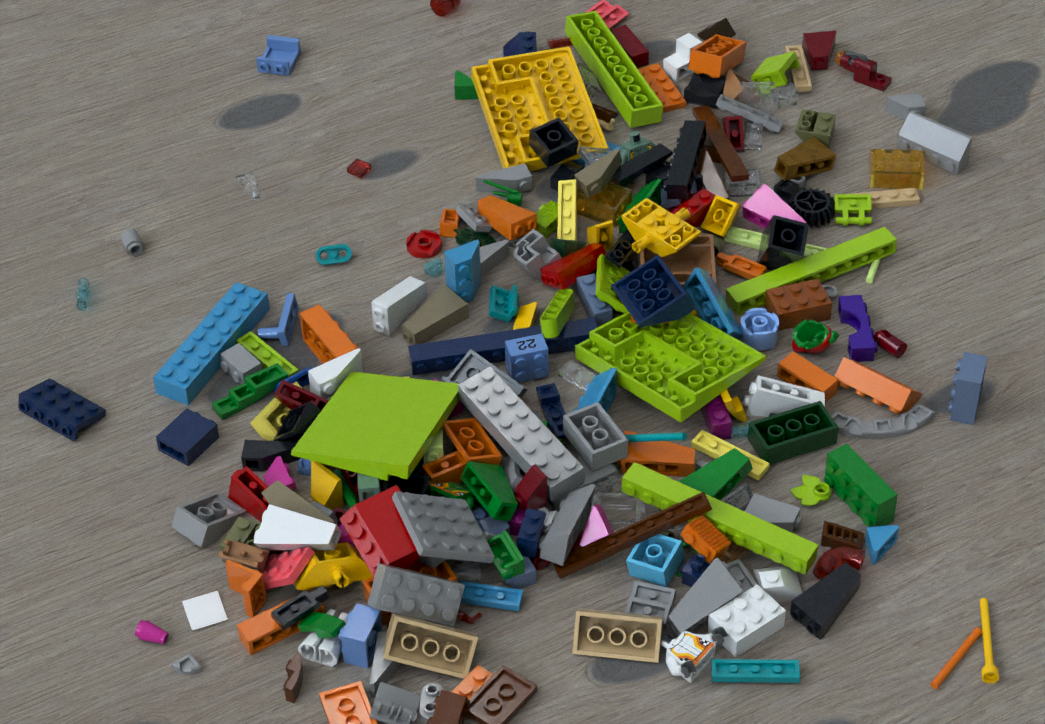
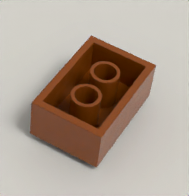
[764,279,832,331]

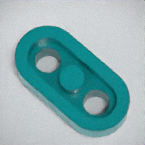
[315,244,352,265]

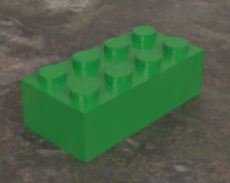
[824,444,898,527]

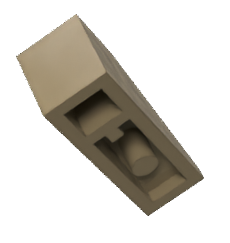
[574,148,622,198]

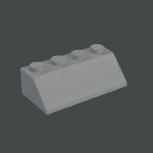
[897,111,972,175]
[538,484,596,566]

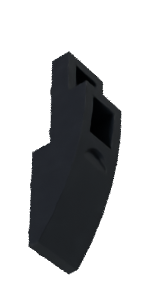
[604,228,636,268]

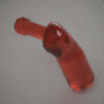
[457,610,482,624]

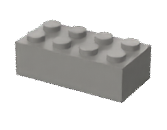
[367,563,465,627]

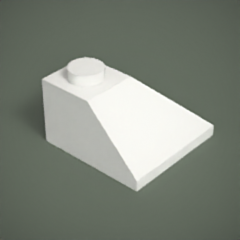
[753,566,802,603]

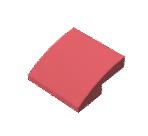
[585,0,629,29]

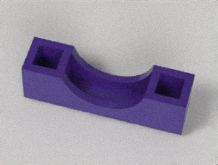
[838,295,878,362]

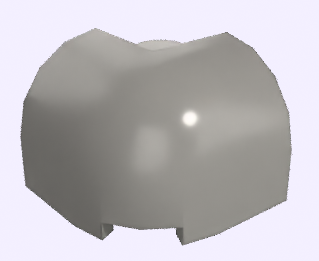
[513,229,561,279]

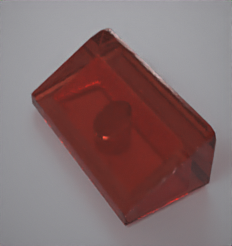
[546,36,573,49]

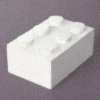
[708,584,786,658]

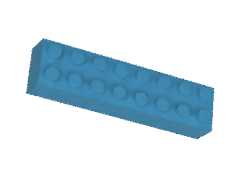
[153,282,270,406]

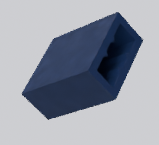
[156,408,219,466]

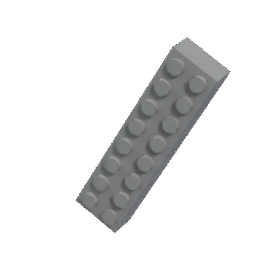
[458,367,585,502]

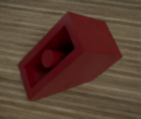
[723,116,745,151]
[515,464,547,512]

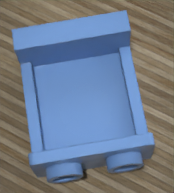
[256,35,301,76]

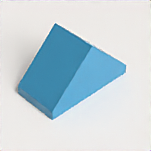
[865,525,899,565]

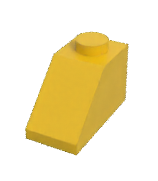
[587,220,613,252]

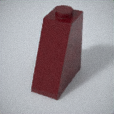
[802,30,836,71]

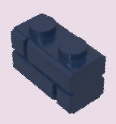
[516,508,547,558]

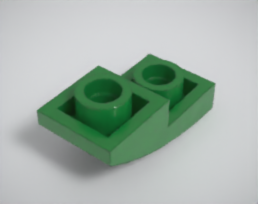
[297,612,346,639]

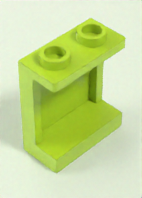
[751,51,801,91]

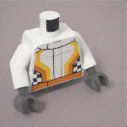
[661,627,728,683]

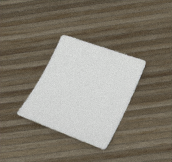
[182,591,228,630]

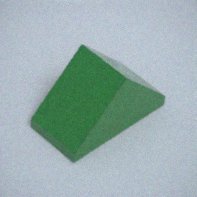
[454,70,479,100]

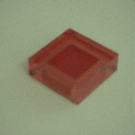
[347,158,371,178]

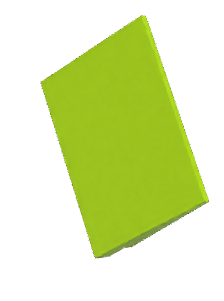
[575,311,766,423]
[291,371,459,481]

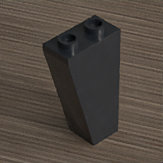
[790,562,861,640]

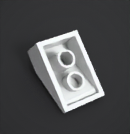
[308,348,363,400]

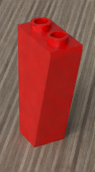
[540,243,606,290]
[228,466,269,522]

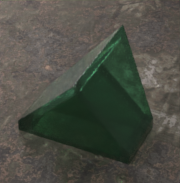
[550,238,587,258]

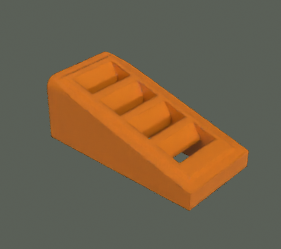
[439,209,460,238]

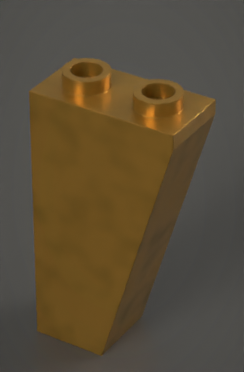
[774,137,837,181]

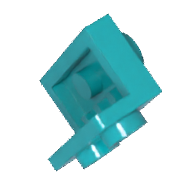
[488,285,519,323]

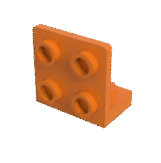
[225,560,267,618]

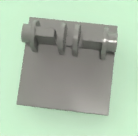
[369,681,421,724]

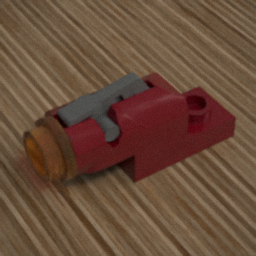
[834,50,892,92]

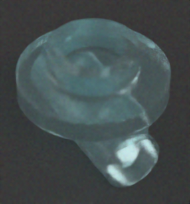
[423,257,443,276]

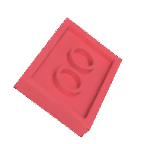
[260,547,315,590]

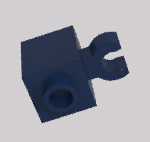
[680,553,710,587]

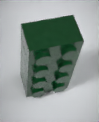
[748,401,839,464]

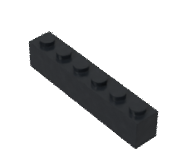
[664,120,707,199]

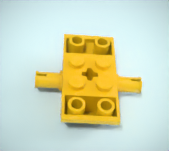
[622,198,701,257]
[294,542,373,591]

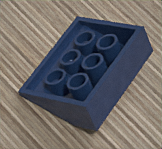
[611,255,696,328]

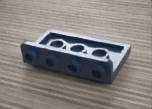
[18,378,106,441]

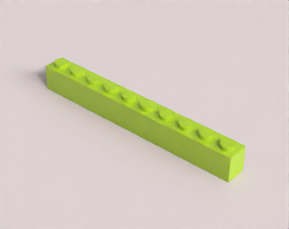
[726,227,897,316]
[621,462,818,575]

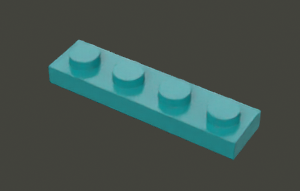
[711,659,800,683]

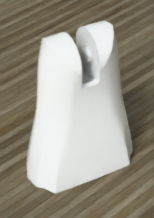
[298,609,348,667]

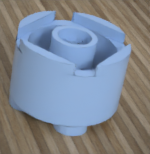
[740,308,779,351]

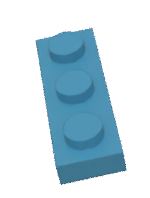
[460,581,523,611]

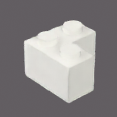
[663,33,702,82]

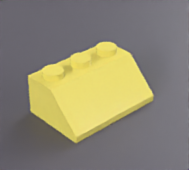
[250,382,302,442]

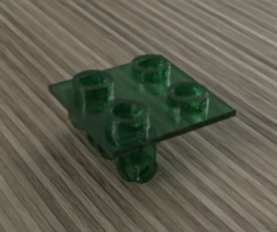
[454,228,496,247]

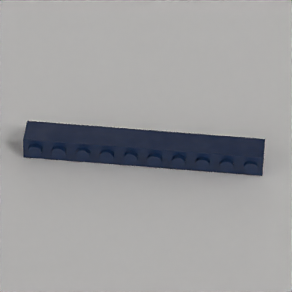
[408,317,598,375]

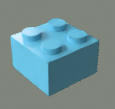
[626,534,685,587]

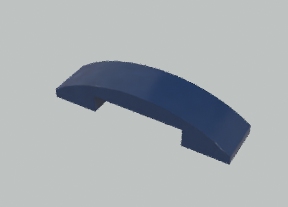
[536,383,566,439]

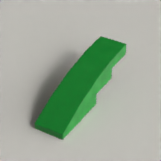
[212,363,288,420]

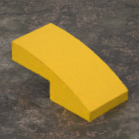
[721,389,748,423]

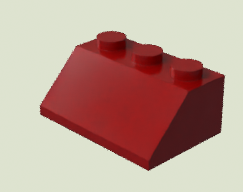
[668,188,716,227]

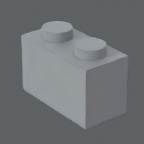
[220,343,262,384]

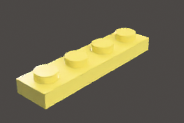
[557,179,577,250]
[691,430,770,481]

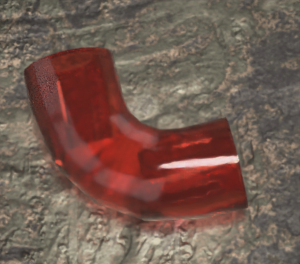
[813,546,866,580]

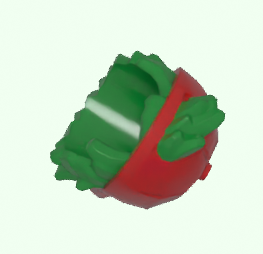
[792,319,839,354]

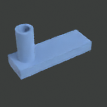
[258,293,299,346]

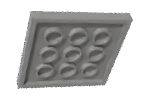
[392,492,495,563]

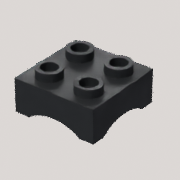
[684,73,726,108]

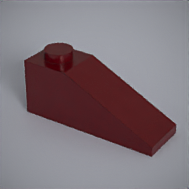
[274,380,329,410]

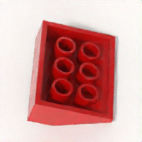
[339,485,420,577]

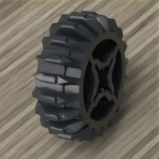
[788,187,835,228]

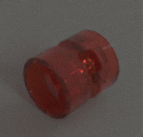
[430,0,460,17]

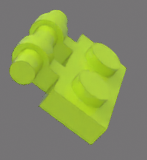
[834,194,872,226]

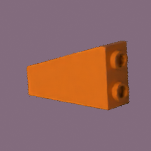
[478,195,537,241]
[618,430,695,477]

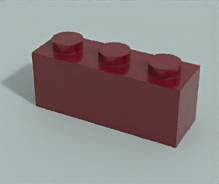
[610,25,649,68]

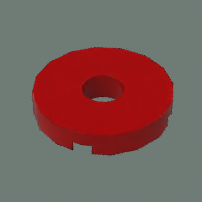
[406,230,442,259]

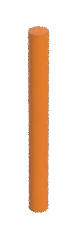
[930,627,982,689]

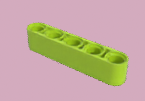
[540,289,575,338]

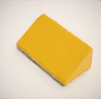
[513,302,538,330]

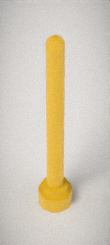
[980,598,1000,684]

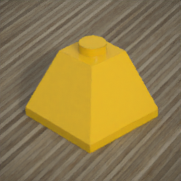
[700,195,741,237]
[311,461,344,511]

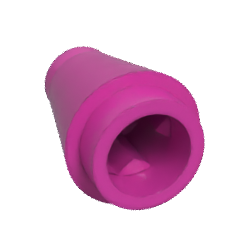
[135,620,169,645]

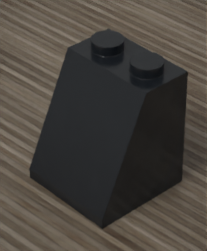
[757,215,809,270]

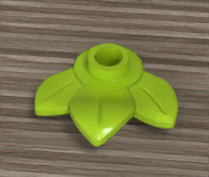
[790,475,831,506]

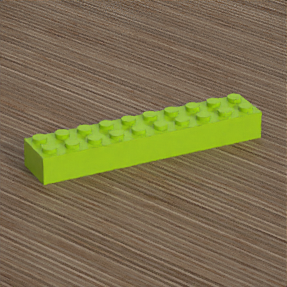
[565,11,663,128]

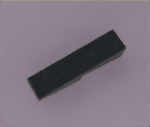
[609,143,673,191]

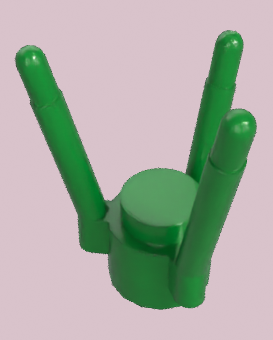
[483,179,523,206]

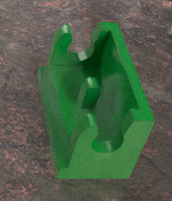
[488,531,525,581]

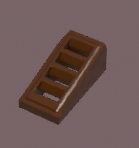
[821,521,865,551]

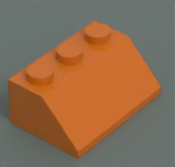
[442,418,502,465]

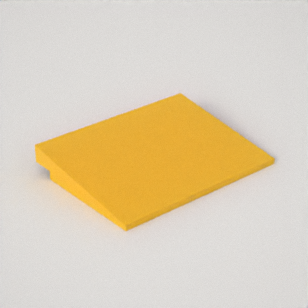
[471,46,608,172]

